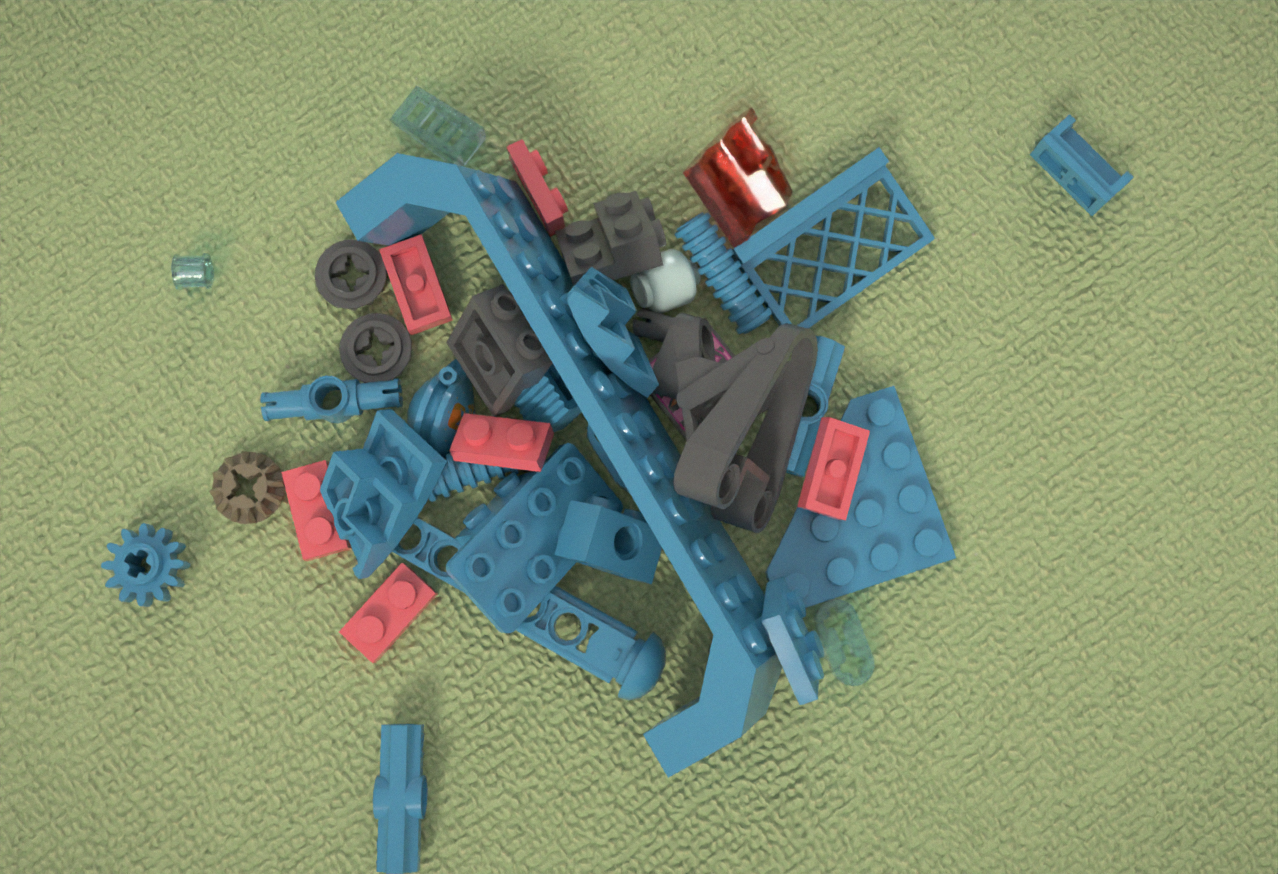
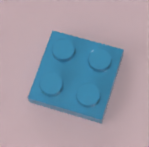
[761,577,825,705]

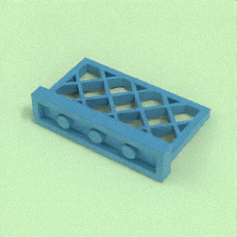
[732,147,935,328]

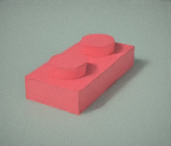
[506,139,568,237]
[379,234,453,335]
[449,413,554,472]
[797,417,870,521]
[281,460,352,561]
[339,562,438,663]

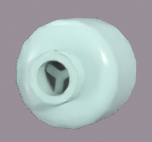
[630,249,701,314]

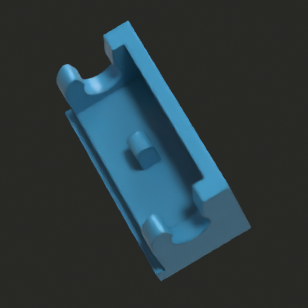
[1030,114,1134,216]

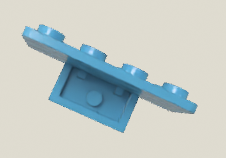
[446,443,623,633]

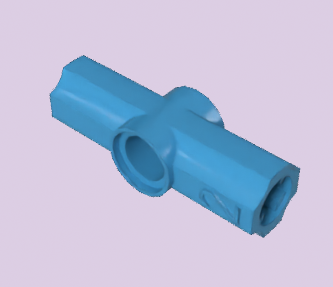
[786,336,845,477]
[373,724,428,874]

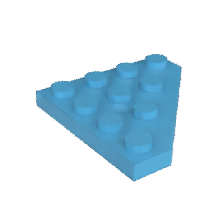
[765,386,956,608]

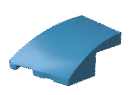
[567,267,659,398]
[320,409,447,579]

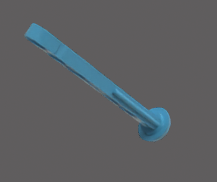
[392,517,666,700]

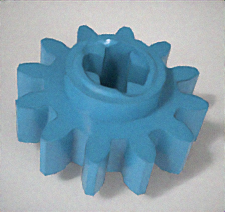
[101,523,190,607]

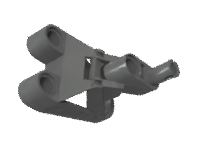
[632,308,818,533]

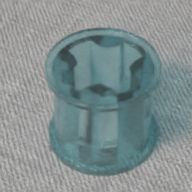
[171,253,214,290]

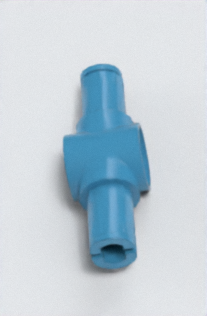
[260,375,403,424]

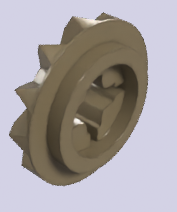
[209,451,285,524]

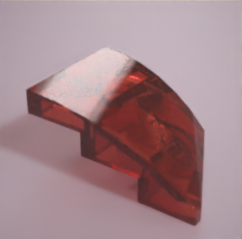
[683,107,793,248]

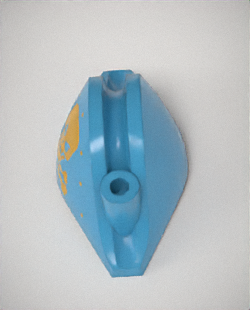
[407,359,475,459]

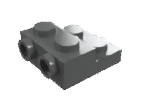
[555,191,667,286]
[446,284,552,417]

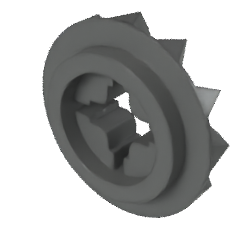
[315,239,388,311]
[339,313,412,383]

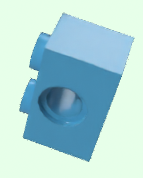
[554,496,662,584]

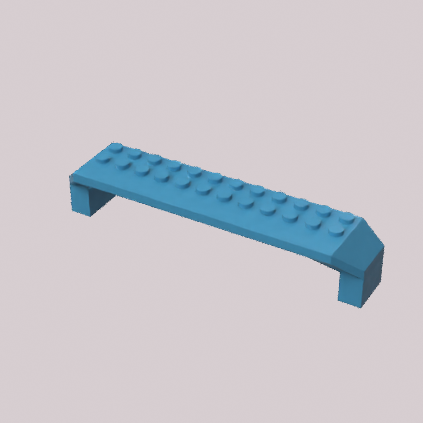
[335,153,782,778]

